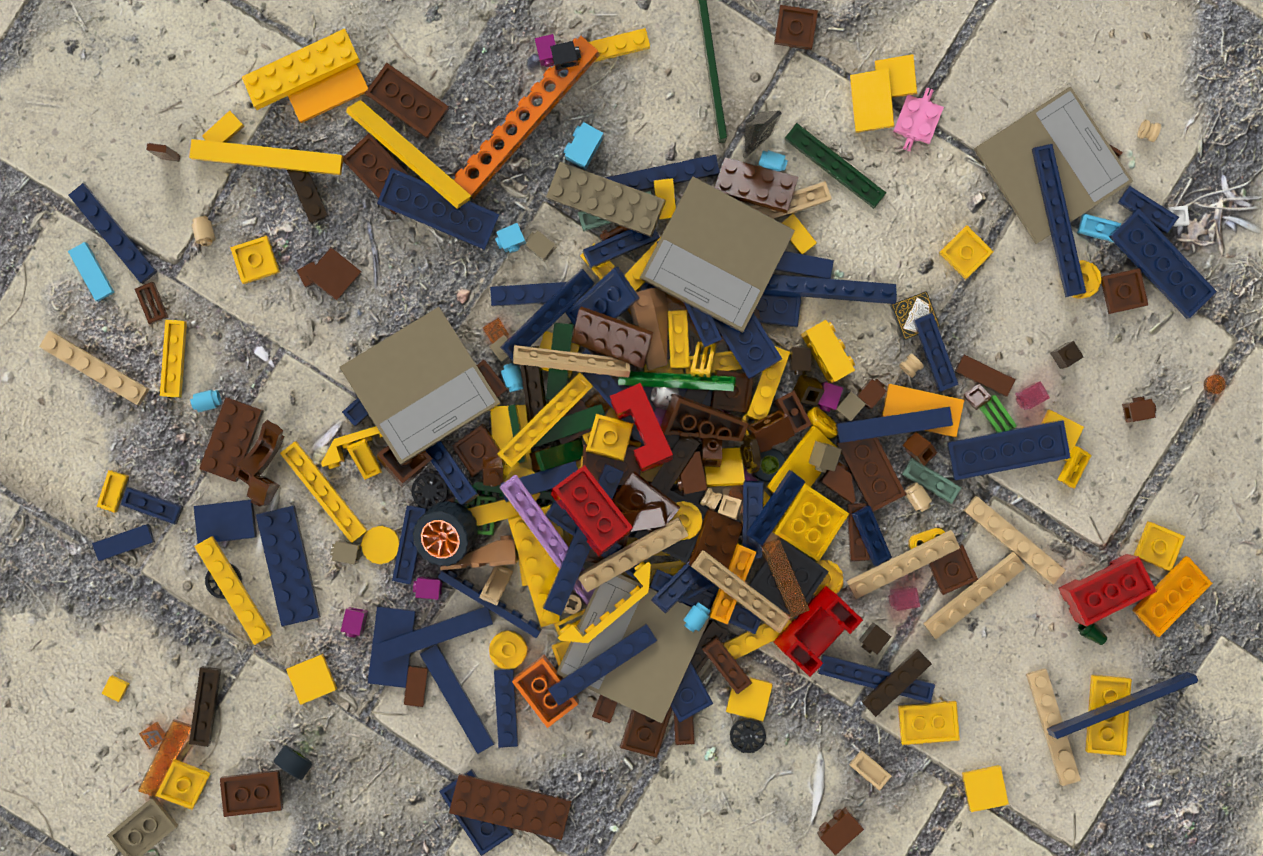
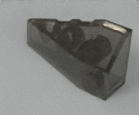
[743,110,782,159]

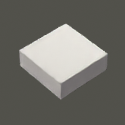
[1166,206,1189,227]

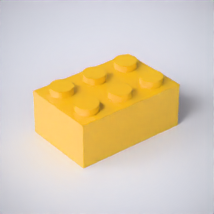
[801,320,855,383]

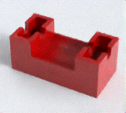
[610,383,673,473]
[551,465,633,557]
[1058,554,1157,626]
[774,586,863,677]

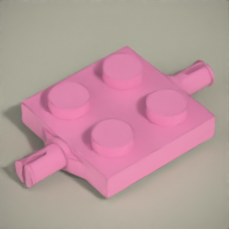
[893,88,944,151]

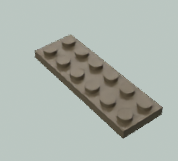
[546,162,666,237]

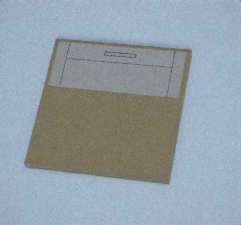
[974,86,1133,244]
[639,177,795,333]
[339,307,500,465]
[556,574,710,723]

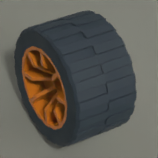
[413,501,478,566]

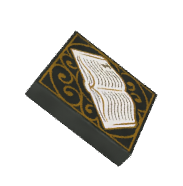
[890,291,940,340]

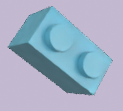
[564,122,604,171]

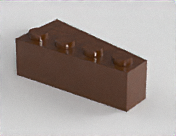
[660,393,749,442]

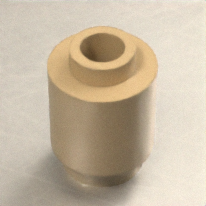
[192,216,215,246]
[904,482,932,512]

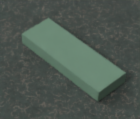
[901,458,962,504]

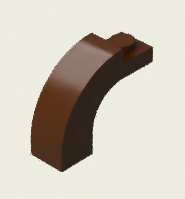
[235,419,285,485]

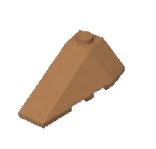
[629,288,668,371]
[440,535,519,570]

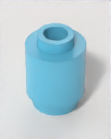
[758,150,788,172]
[501,363,523,392]
[190,389,222,412]
[683,602,711,632]

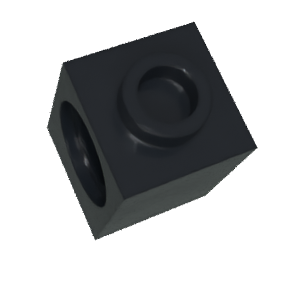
[550,41,581,70]

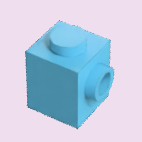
[495,223,526,253]

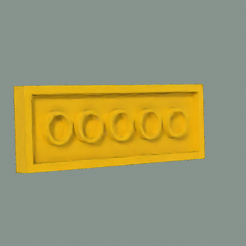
[242,28,360,110]

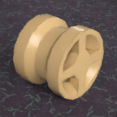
[1137,119,1161,142]
[899,354,924,378]
[700,487,722,511]
[564,593,582,614]

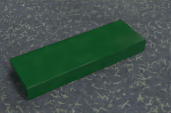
[508,404,527,463]
[535,439,583,471]

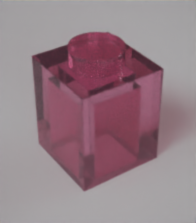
[1015,381,1050,410]
[888,586,920,611]

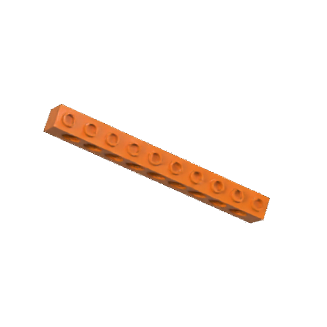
[454,36,599,199]

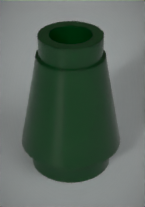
[1078,623,1108,645]

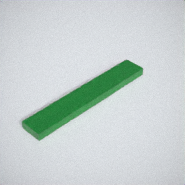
[618,371,736,391]

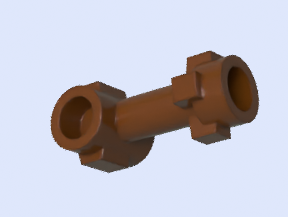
[599,225,630,241]

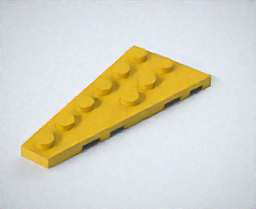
[508,505,563,627]

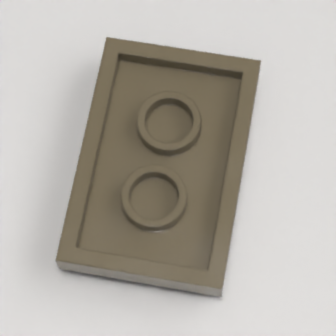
[107,796,179,856]

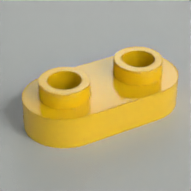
[807,407,837,439]
[908,528,946,549]

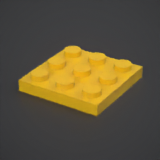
[772,484,849,562]

